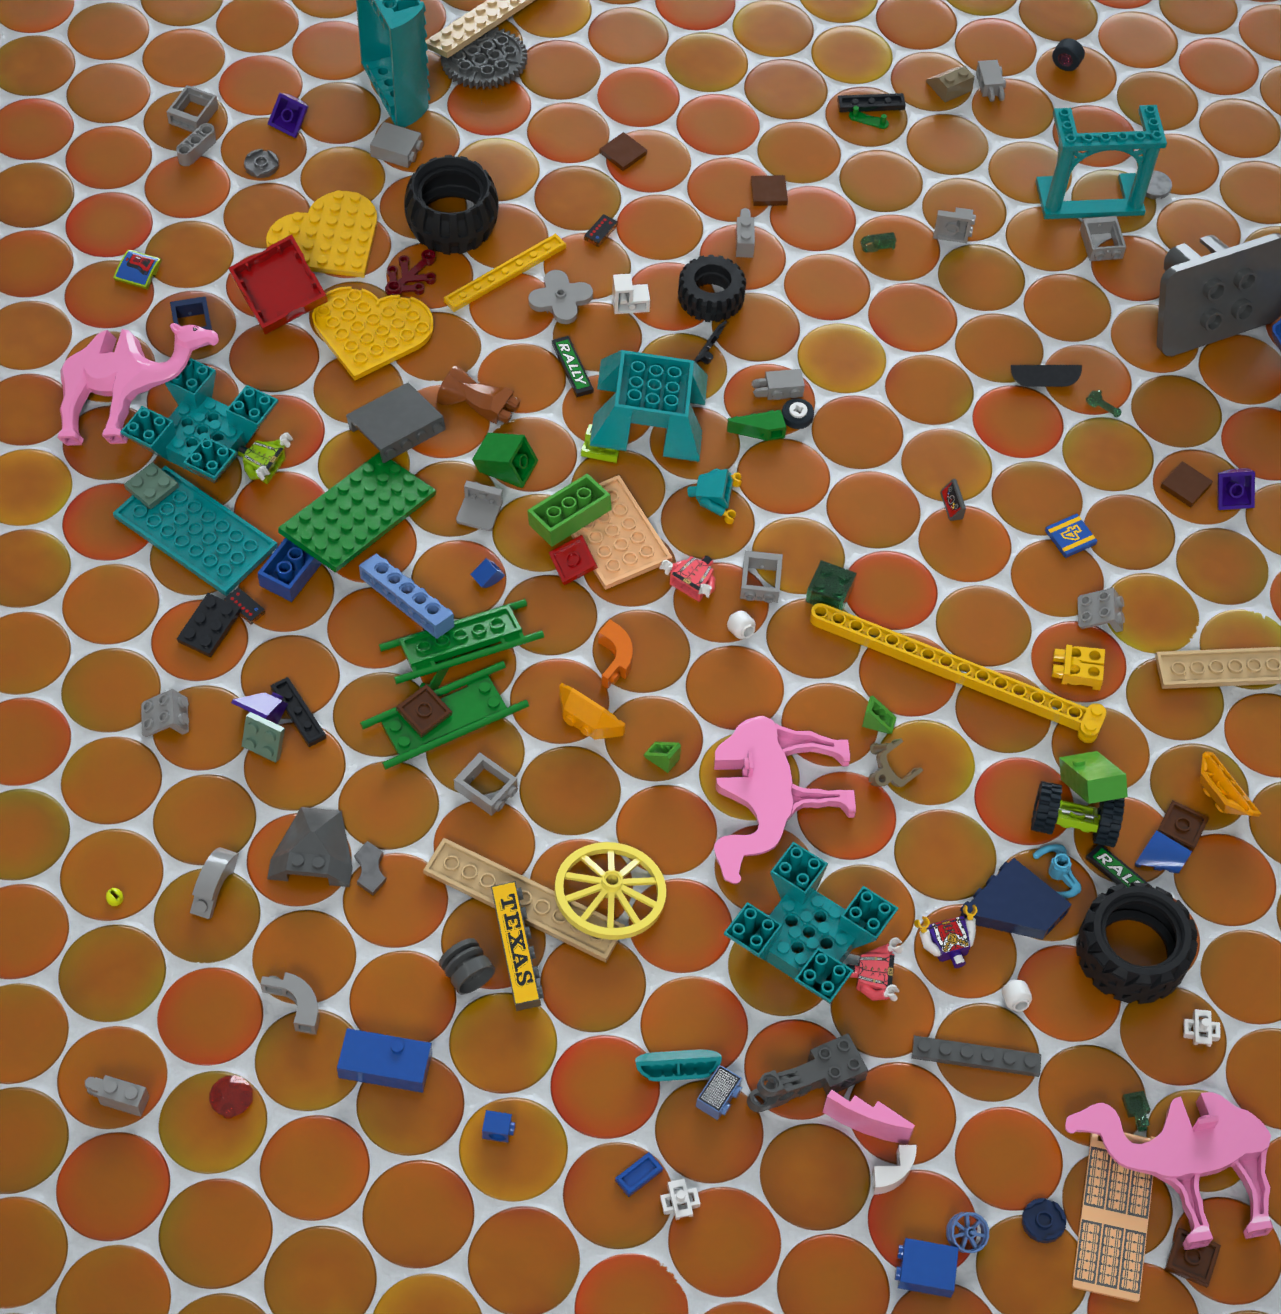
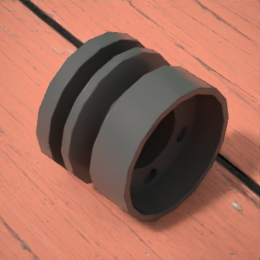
[439,938,495,995]

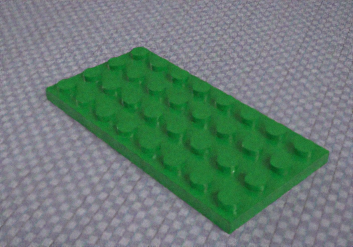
[278,452,436,573]

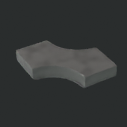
[354,841,386,895]

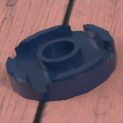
[1022,1198,1067,1243]

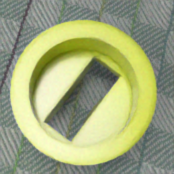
[106,888,124,906]

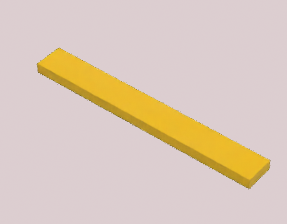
[443,233,566,312]

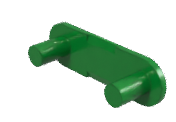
[849,106,889,129]
[420,657,452,691]

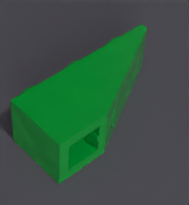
[727,410,786,441]

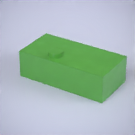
[527,473,612,547]
[1059,751,1128,804]

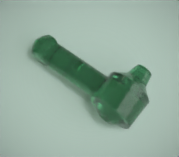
[1086,390,1122,417]

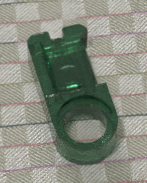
[860,232,896,252]

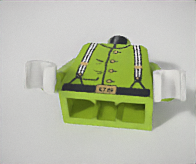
[238,432,293,484]

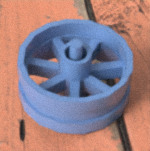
[946,1212,989,1253]

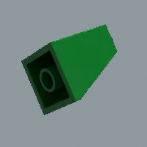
[472,433,538,488]

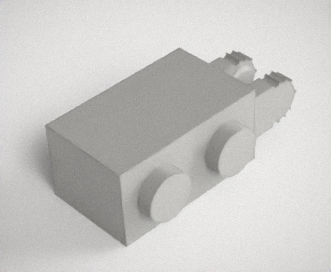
[976,60,1006,101]
[736,208,755,258]
[751,369,805,400]
[85,1075,149,1117]

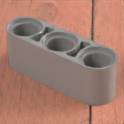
[176,123,216,166]

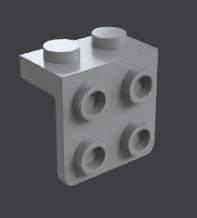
[456,481,503,531]
[1078,587,1125,632]
[141,689,189,737]

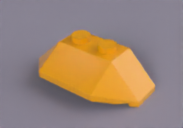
[559,683,625,740]
[1200,751,1261,817]

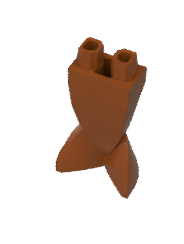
[436,365,520,424]

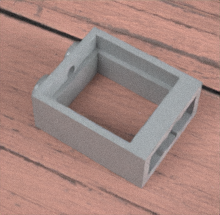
[167,85,218,132]
[1080,216,1126,261]
[740,550,783,603]
[454,752,518,816]

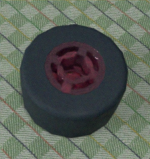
[1052,38,1085,71]

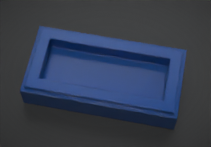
[615,1152,663,1197]

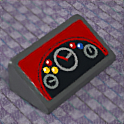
[940,479,966,521]

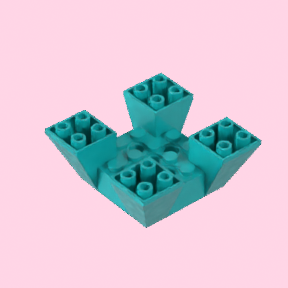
[590,350,708,462]
[120,358,278,483]
[723,842,899,1004]

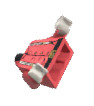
[659,556,715,602]
[846,937,903,1001]

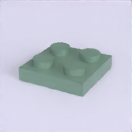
[124,462,179,510]
[242,712,285,763]

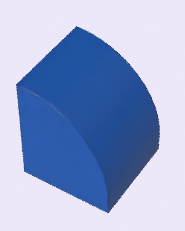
[470,558,505,588]

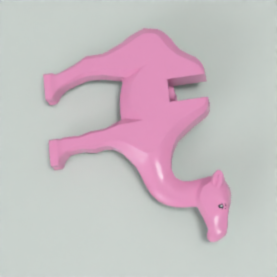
[57,323,219,446]
[714,716,856,884]
[1065,1092,1273,1250]

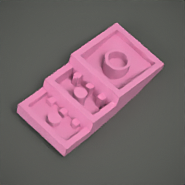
[823,1090,915,1145]

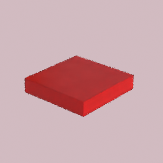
[549,535,598,585]

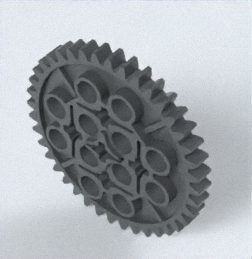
[441,27,527,90]

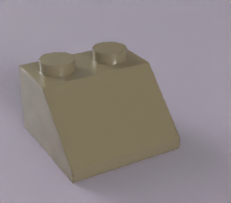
[926,66,975,102]

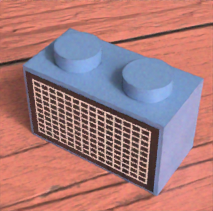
[696,1065,743,1120]

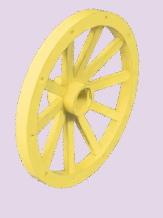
[554,842,666,940]

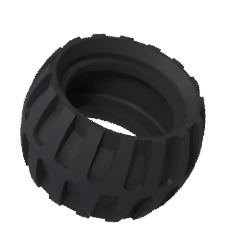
[404,155,499,255]

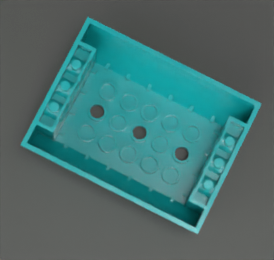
[356,0,430,128]

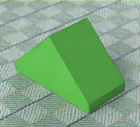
[862,696,897,734]
[644,741,681,773]

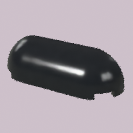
[1011,365,1082,387]

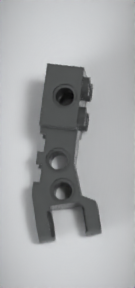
[747,1034,868,1112]

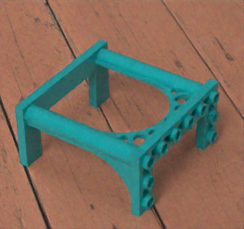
[1035,105,1167,219]

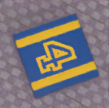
[1045,514,1097,558]

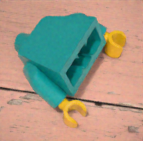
[687,468,742,524]

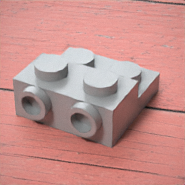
[933,207,976,243]

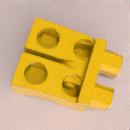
[1052,644,1105,691]

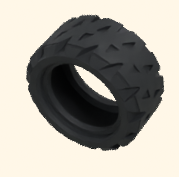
[1076,882,1198,1004]

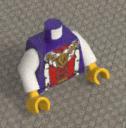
[914,905,977,968]

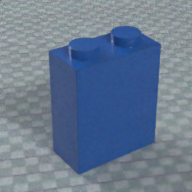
[895,1238,959,1298]

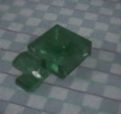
[1122,1091,1151,1132]

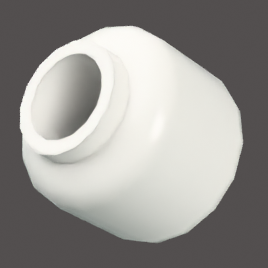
[727,611,756,639]
[1002,979,1032,1012]

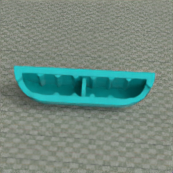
[635,1049,722,1081]

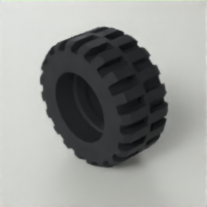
[678,255,746,322]

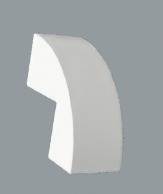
[872,1145,916,1195]

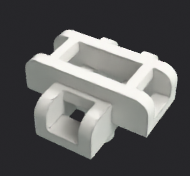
[1183,1009,1220,1047]
[660,1179,700,1220]

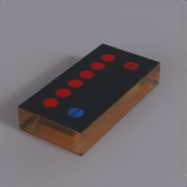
[584,214,618,247]
[224,587,265,625]

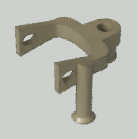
[868,738,923,787]

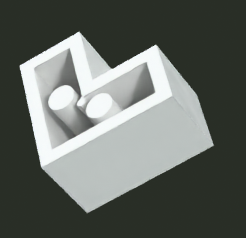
[612,274,650,314]

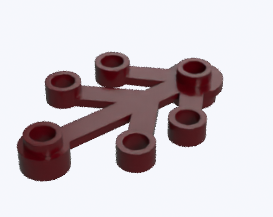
[385,249,436,296]

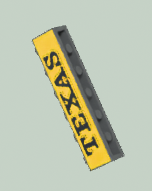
[491,881,544,1011]

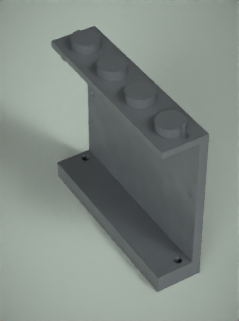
[346,383,446,463]

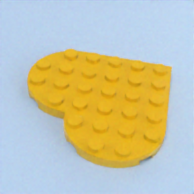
[266,190,377,278]
[312,286,434,381]

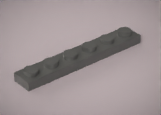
[911,1036,1041,1077]

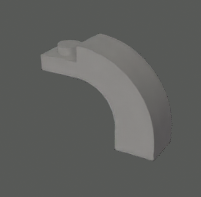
[190,847,239,919]
[260,972,320,1035]

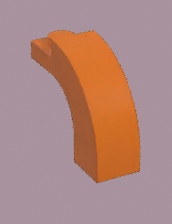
[598,620,633,689]

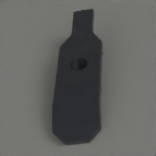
[694,320,729,364]

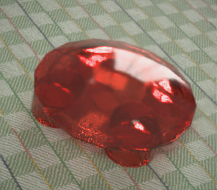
[209,1075,253,1119]

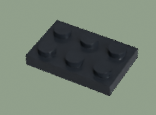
[177,593,242,657]

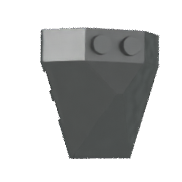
[267,807,353,887]

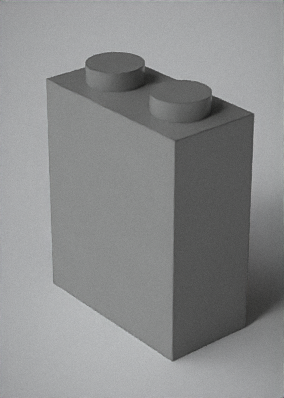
[370,122,423,168]

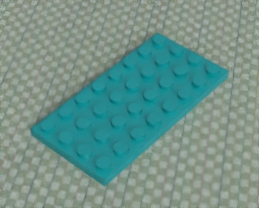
[113,466,278,596]

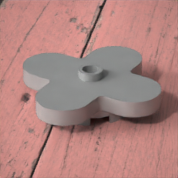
[528,270,593,324]

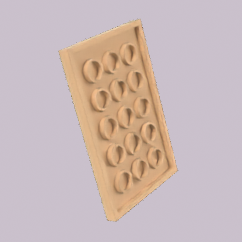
[571,475,672,590]

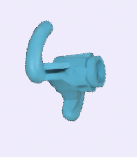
[1033,844,1081,899]

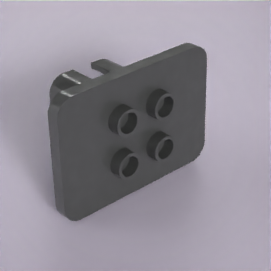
[1157,233,1281,356]

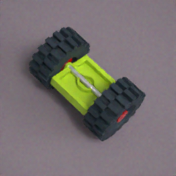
[1031,781,1125,848]

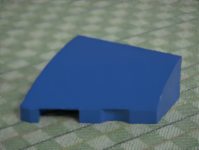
[1135,830,1192,874]

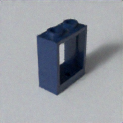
[170,296,212,330]

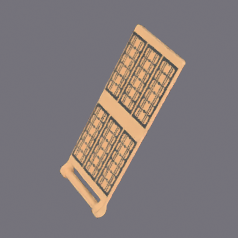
[1072,1132,1156,1302]

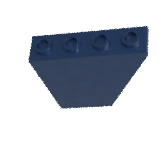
[960,858,1072,940]

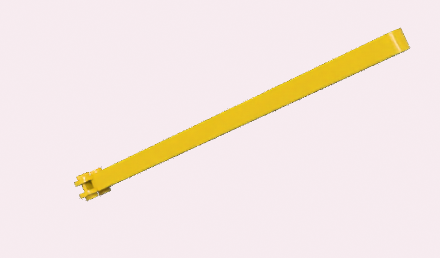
[810,603,1106,743]

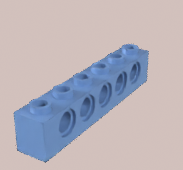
[359,553,454,639]

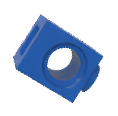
[482,1110,516,1143]

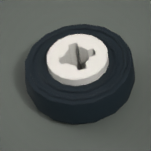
[782,398,814,429]

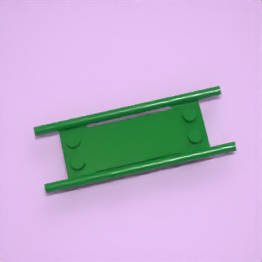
[379,599,544,685]
[360,661,529,770]

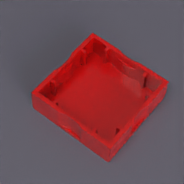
[228,234,328,335]

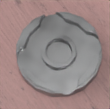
[244,149,279,178]
[1145,171,1172,199]

